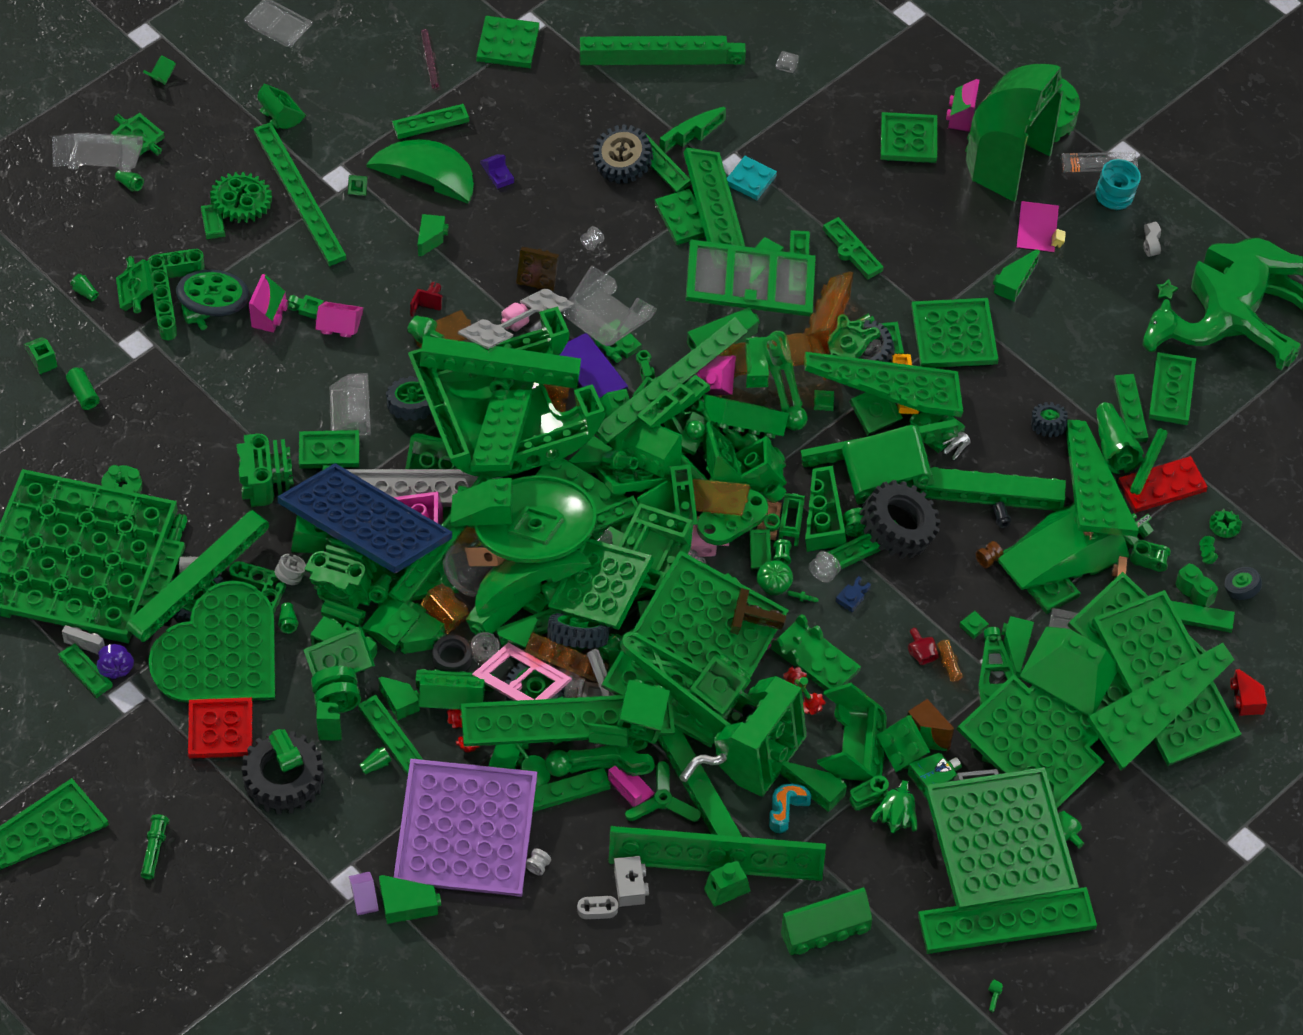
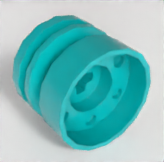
[1095,159,1141,210]

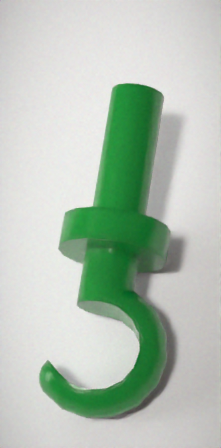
[788,590,819,602]

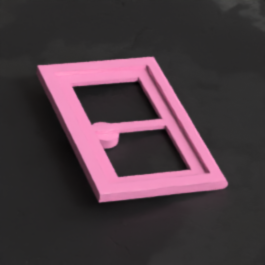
[472,643,572,701]

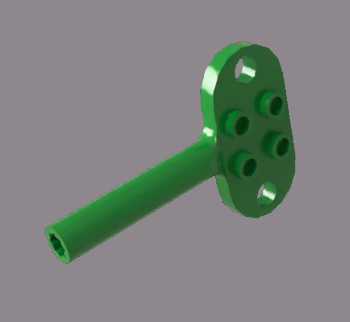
[681,453,768,545]

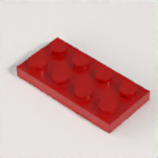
[1118,456,1208,513]

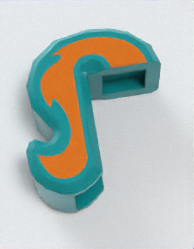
[769,783,811,833]

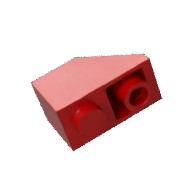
[1230,669,1267,716]

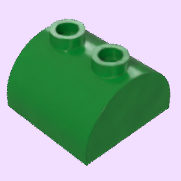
[257,83,306,129]

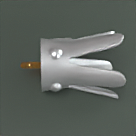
[942,432,970,460]

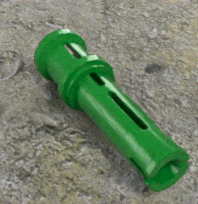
[140,814,170,880]

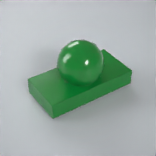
[681,412,708,455]

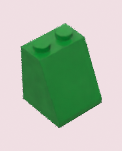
[616,679,670,744]

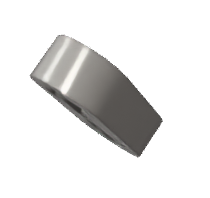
[577,896,618,919]

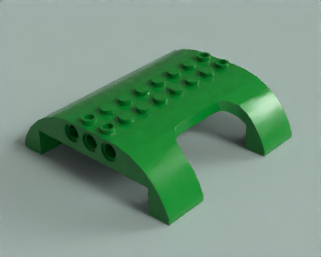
[408,306,605,478]

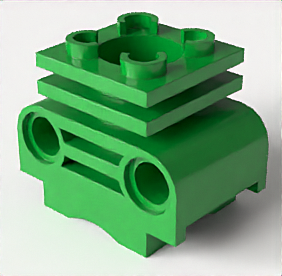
[237,434,294,507]
[304,538,377,608]

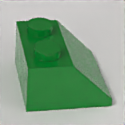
[362,598,420,653]

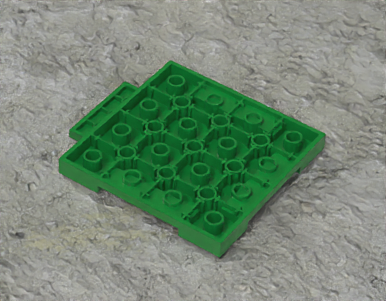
[0,469,185,644]

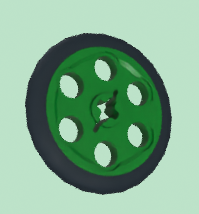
[176,269,250,316]

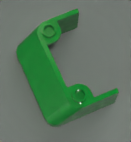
[817,683,887,781]

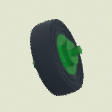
[1225,567,1262,600]

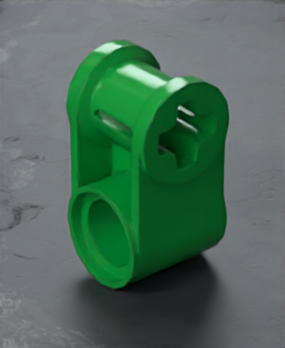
[1130,540,1171,572]

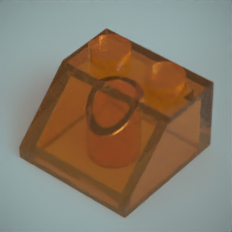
[421,583,470,634]

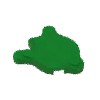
[828,314,880,358]

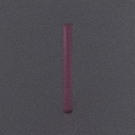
[421,29,439,89]

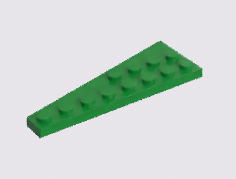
[1066,419,1139,537]
[1087,643,1234,770]
[0,778,109,869]

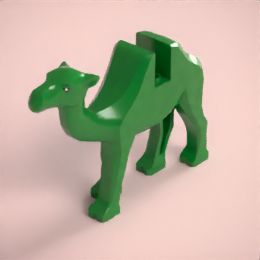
[1143,238,1303,370]

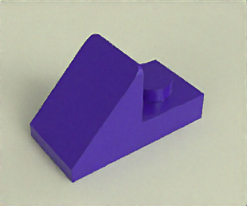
[480,154,514,189]

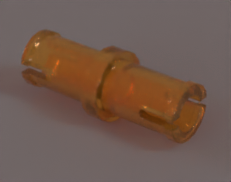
[937,640,963,682]

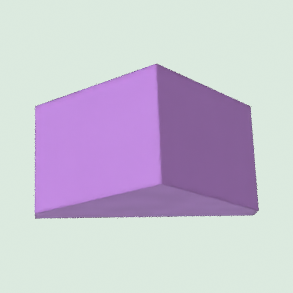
[349,872,379,916]

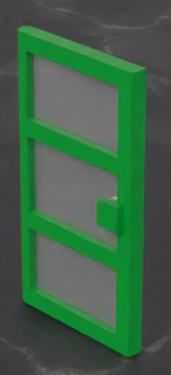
[685,239,816,317]

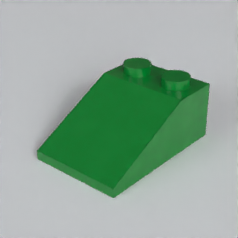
[450,478,513,526]

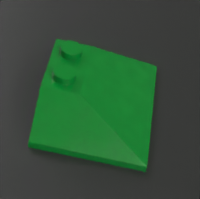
[618,503,694,591]
[1019,626,1118,716]

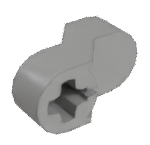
[1143,222,1161,257]

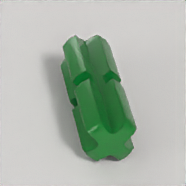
[168,514,187,542]

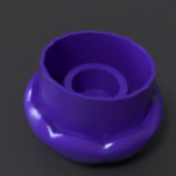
[96,644,134,679]

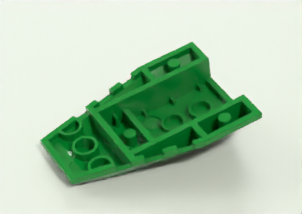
[998,502,1130,590]

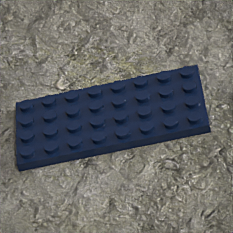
[278,463,452,573]

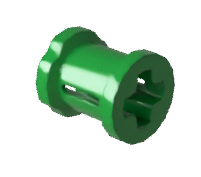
[773,539,792,565]

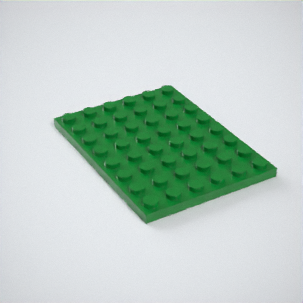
[601,550,789,748]

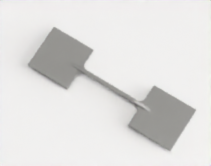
[458,288,574,349]

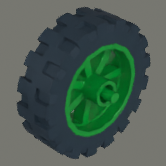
[386,376,432,421]

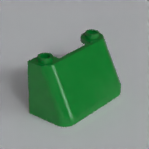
[842,425,934,505]

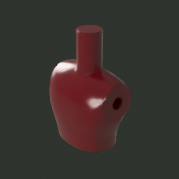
[908,628,939,665]

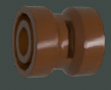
[975,541,1004,568]

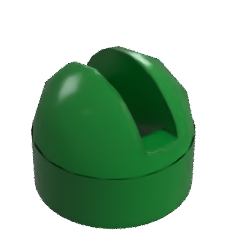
[764,514,780,531]

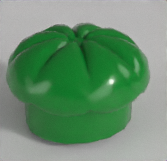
[757,560,793,595]

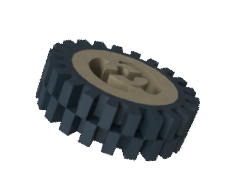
[593,125,653,183]

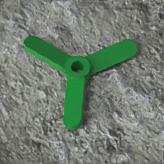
[625,761,701,822]

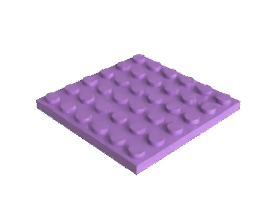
[394,759,538,897]

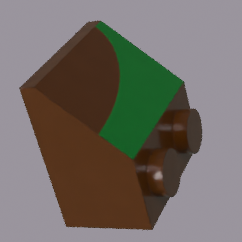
[907,699,954,751]

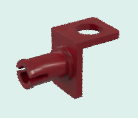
[410,282,442,317]

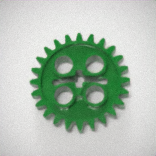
[210,172,272,223]

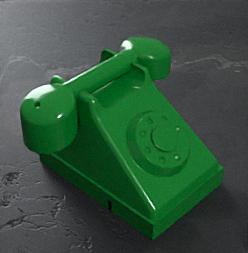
[719,436,787,503]

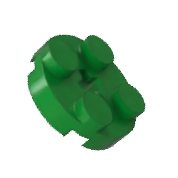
[101,465,143,494]

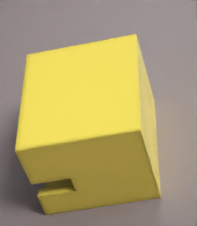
[1051,229,1066,248]

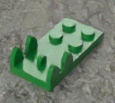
[771,614,861,690]

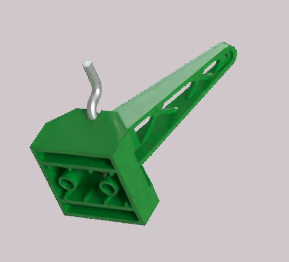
[620,631,807,797]

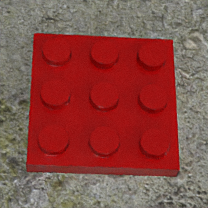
[188,697,253,759]

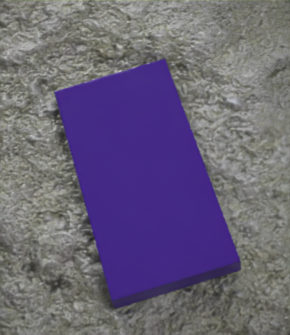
[560,333,628,399]

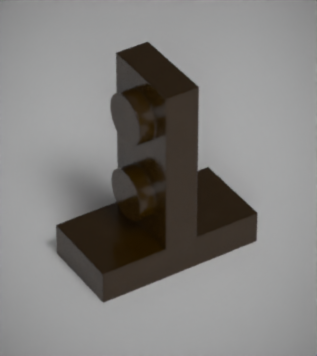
[730,588,787,635]

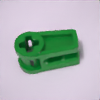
[849,775,889,811]

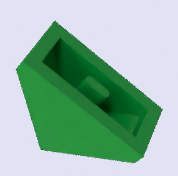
[497,617,538,650]

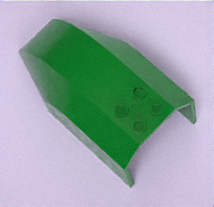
[965,64,1063,202]

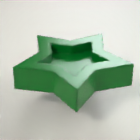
[1156,279,1179,301]

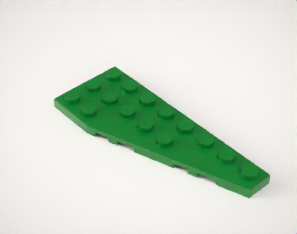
[804,352,963,417]

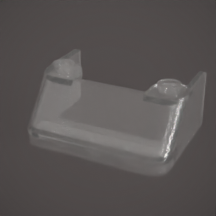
[52,133,143,172]

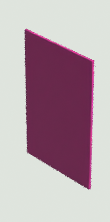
[1017,201,1059,252]

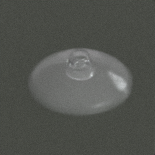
[443,542,494,597]

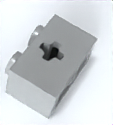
[614,856,649,907]

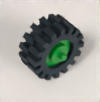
[1031,402,1068,437]

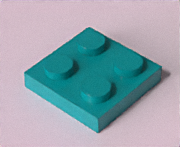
[727,156,777,200]

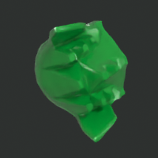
[871,780,917,833]

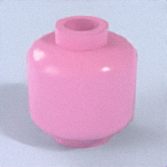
[501,303,529,331]

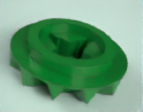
[1209,509,1242,538]

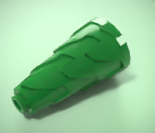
[1096,402,1144,474]

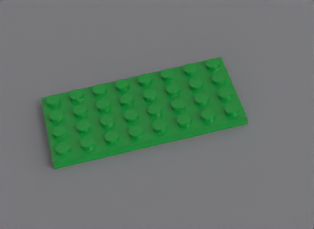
[1092,590,1242,766]

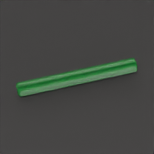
[1130,428,1168,495]

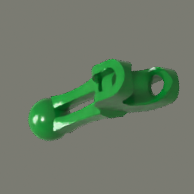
[763,330,808,431]
[545,738,655,777]

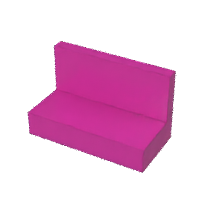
[608,766,655,807]

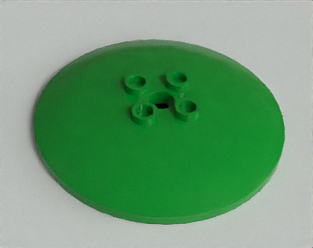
[474,475,597,563]

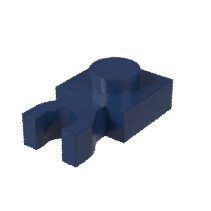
[835,576,871,612]

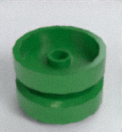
[311,666,361,714]

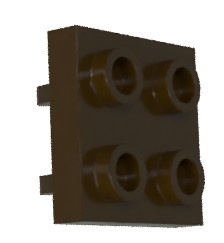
[516,246,559,292]

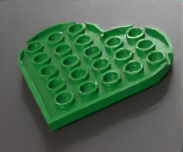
[149,581,276,703]

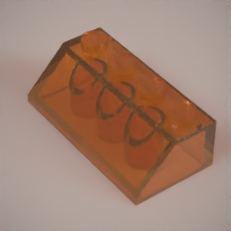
[803,271,853,354]

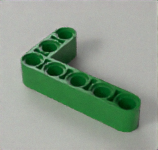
[148,249,205,340]

